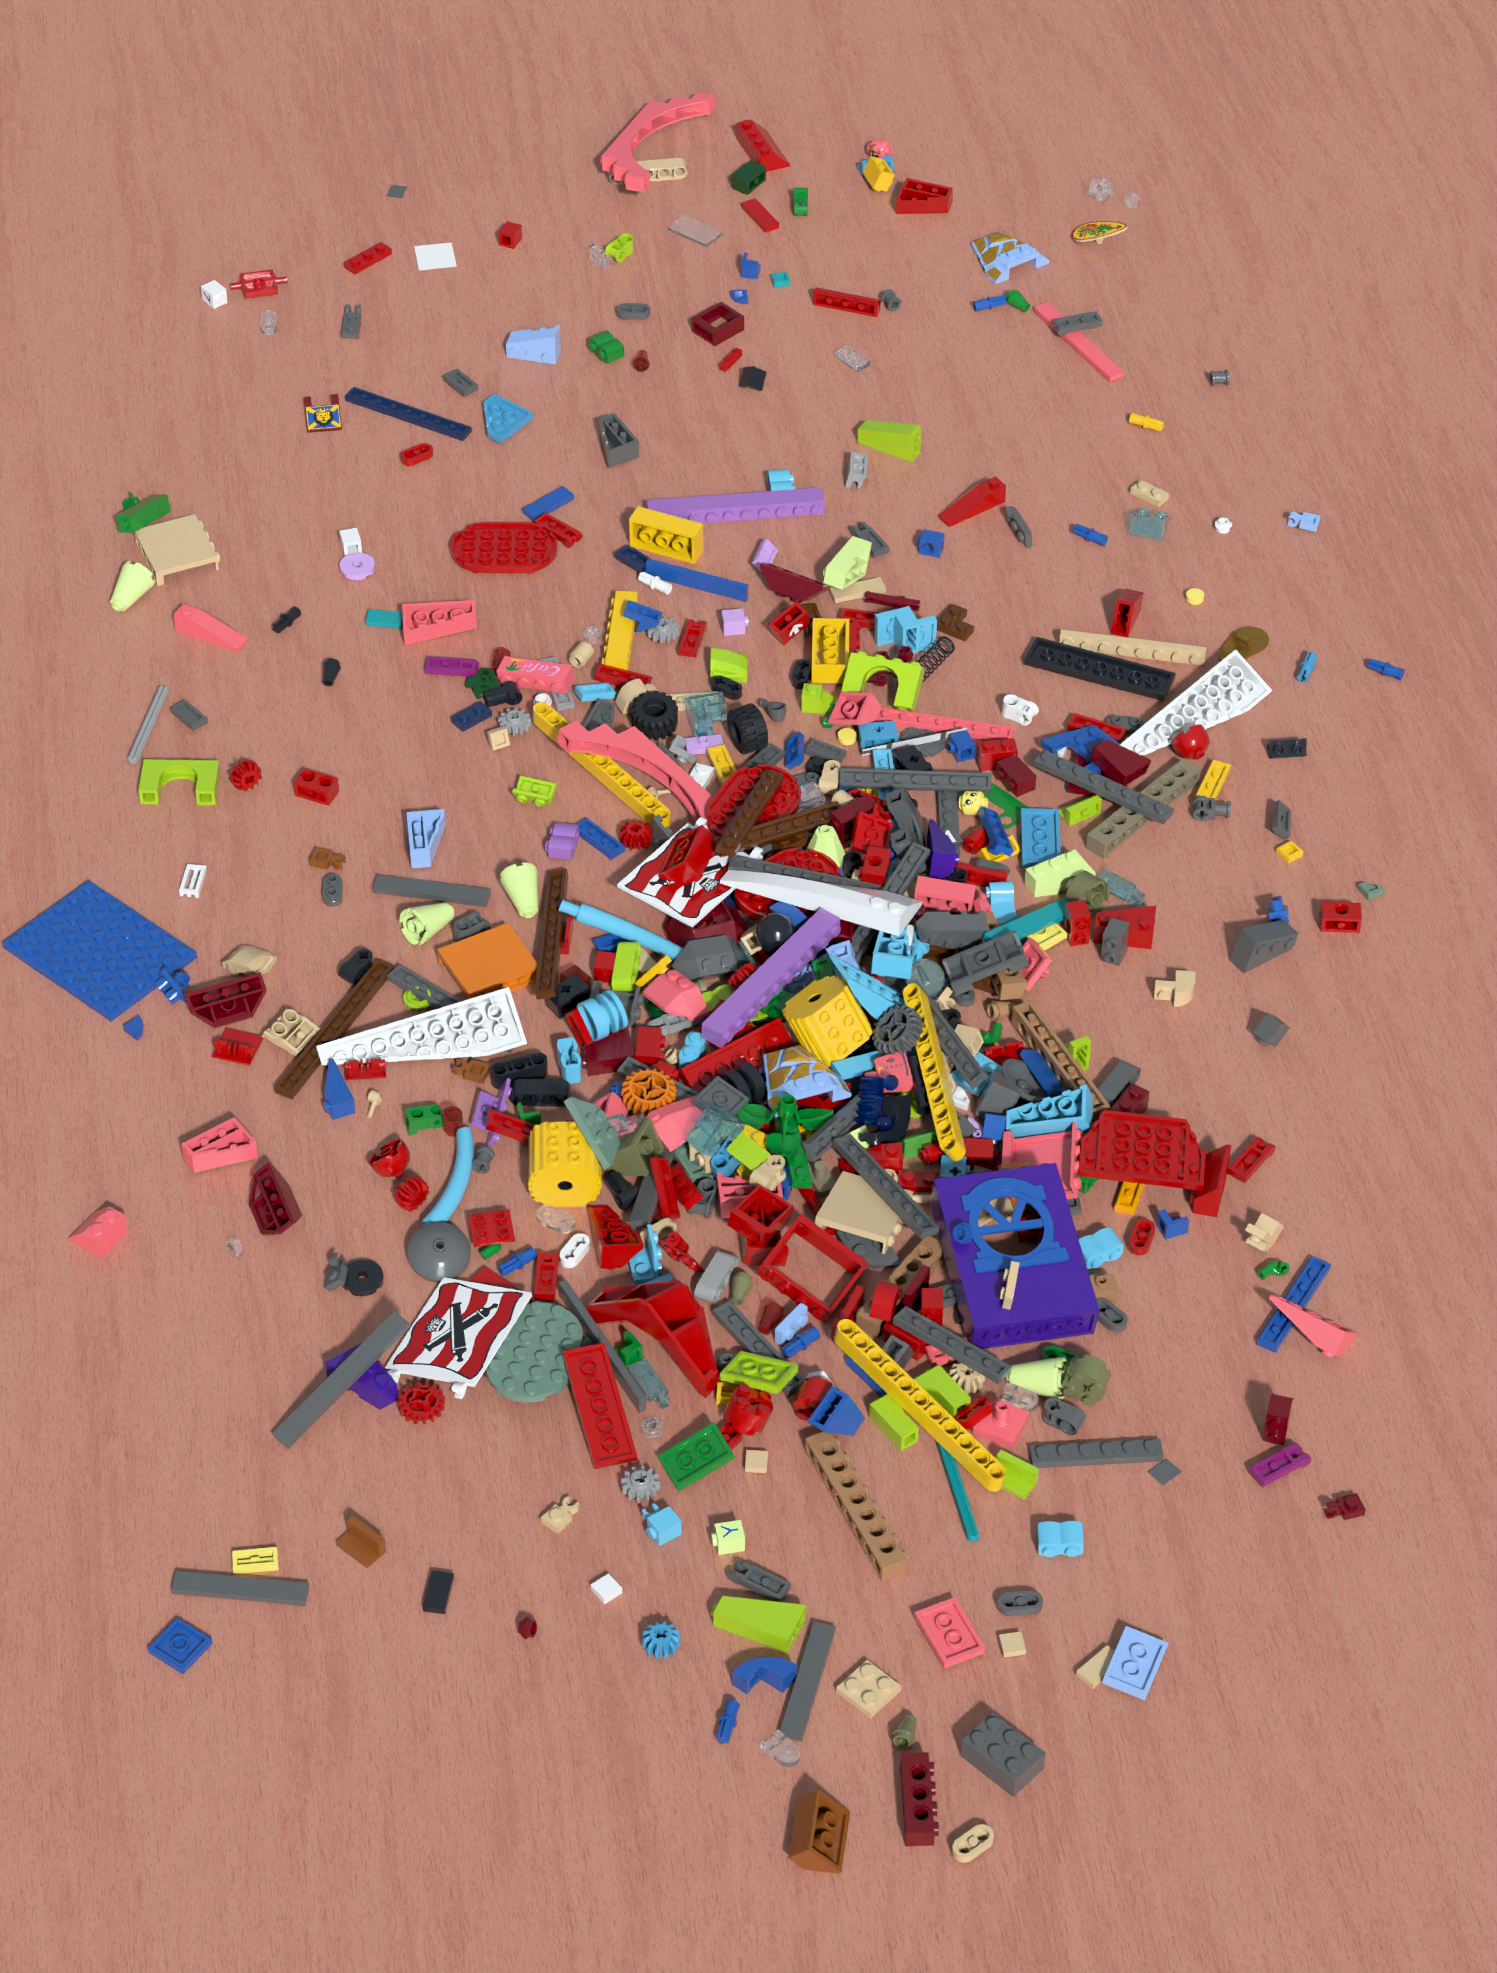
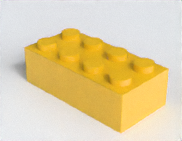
[629,506,703,564]
[811,618,849,684]

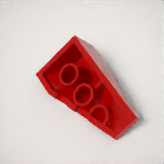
[587,1205,644,1270]

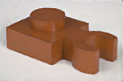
[309,847,346,870]
[452,1059,491,1084]

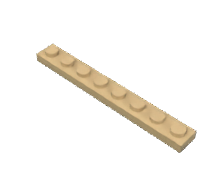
[1059,629,1206,666]

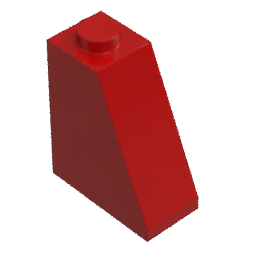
[1110,589,1144,637]

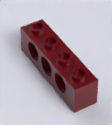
[900,1752,939,1846]

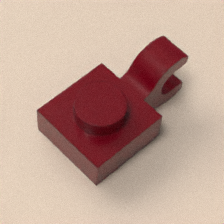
[1324,1493,1366,1520]

